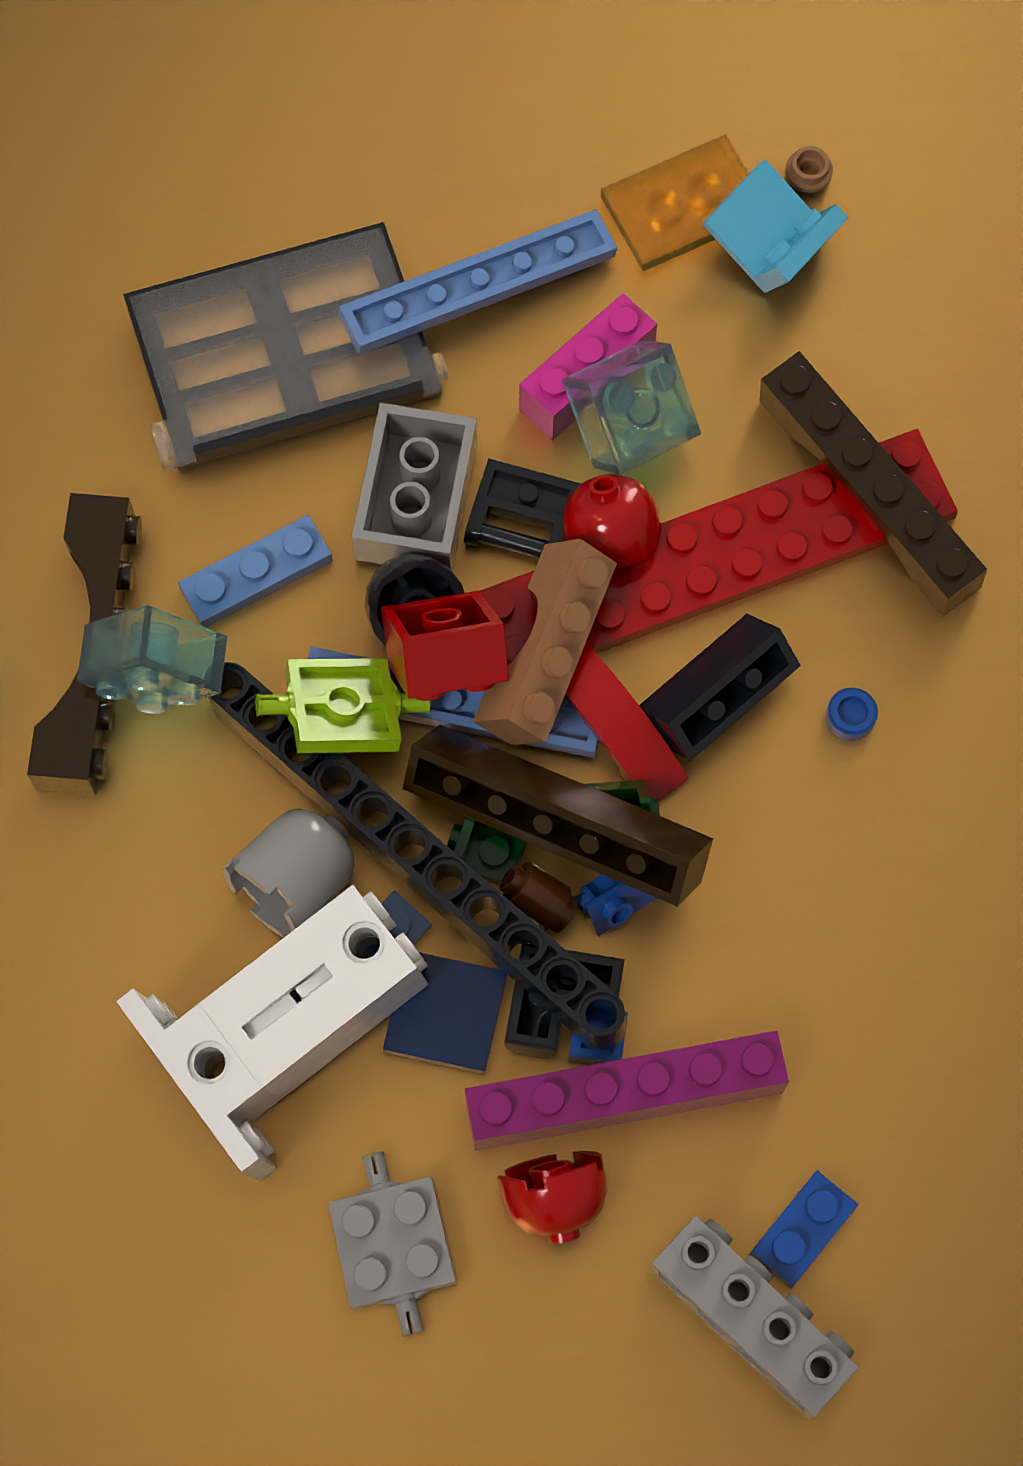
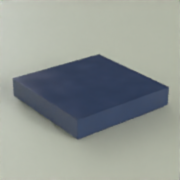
[383,952,507,1075]

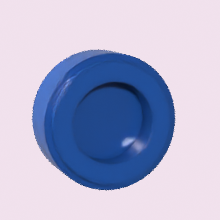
[826,688,878,741]

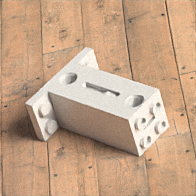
[116,885,429,1181]

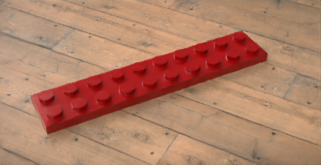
[480,428,958,665]

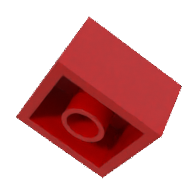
[381,590,509,701]

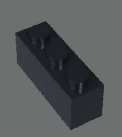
[639,614,801,761]

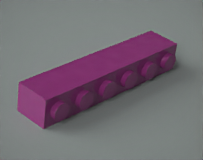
[465,1030,789,1151]

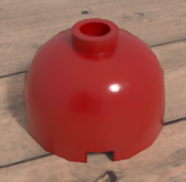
[563,474,662,569]
[497,1151,607,1244]

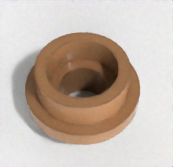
[785,146,833,193]

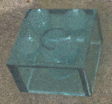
[562,340,702,475]
[77,605,228,714]

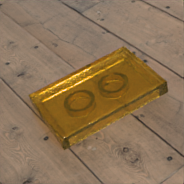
[601,134,749,271]

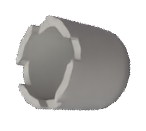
[222,809,354,938]

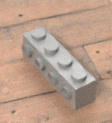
[650,1215,859,1420]

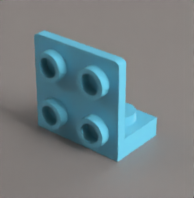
[703,160,848,293]

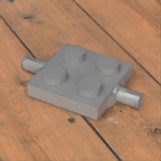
[328,1152,458,1336]

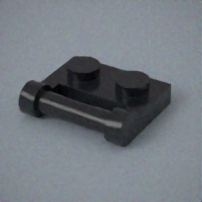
[463,458,582,558]

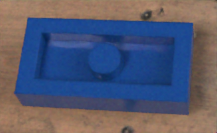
[749,1170,859,1289]

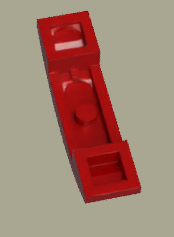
[564,643,689,802]

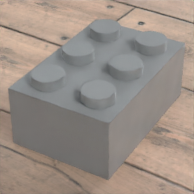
[352,403,477,571]

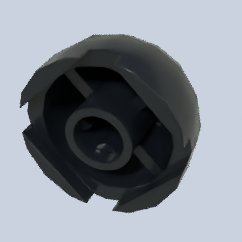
[364,553,465,645]

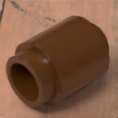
[499,861,579,933]

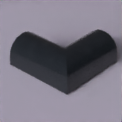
[504,943,625,1058]

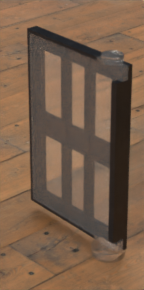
[123,222,448,471]

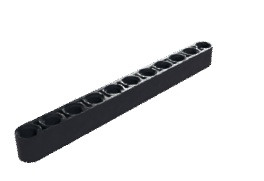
[205,662,626,1050]

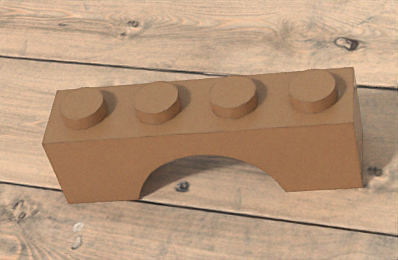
[473,539,617,745]

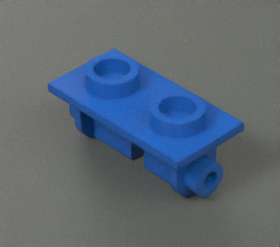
[576,875,658,937]

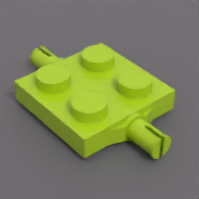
[255,658,431,753]

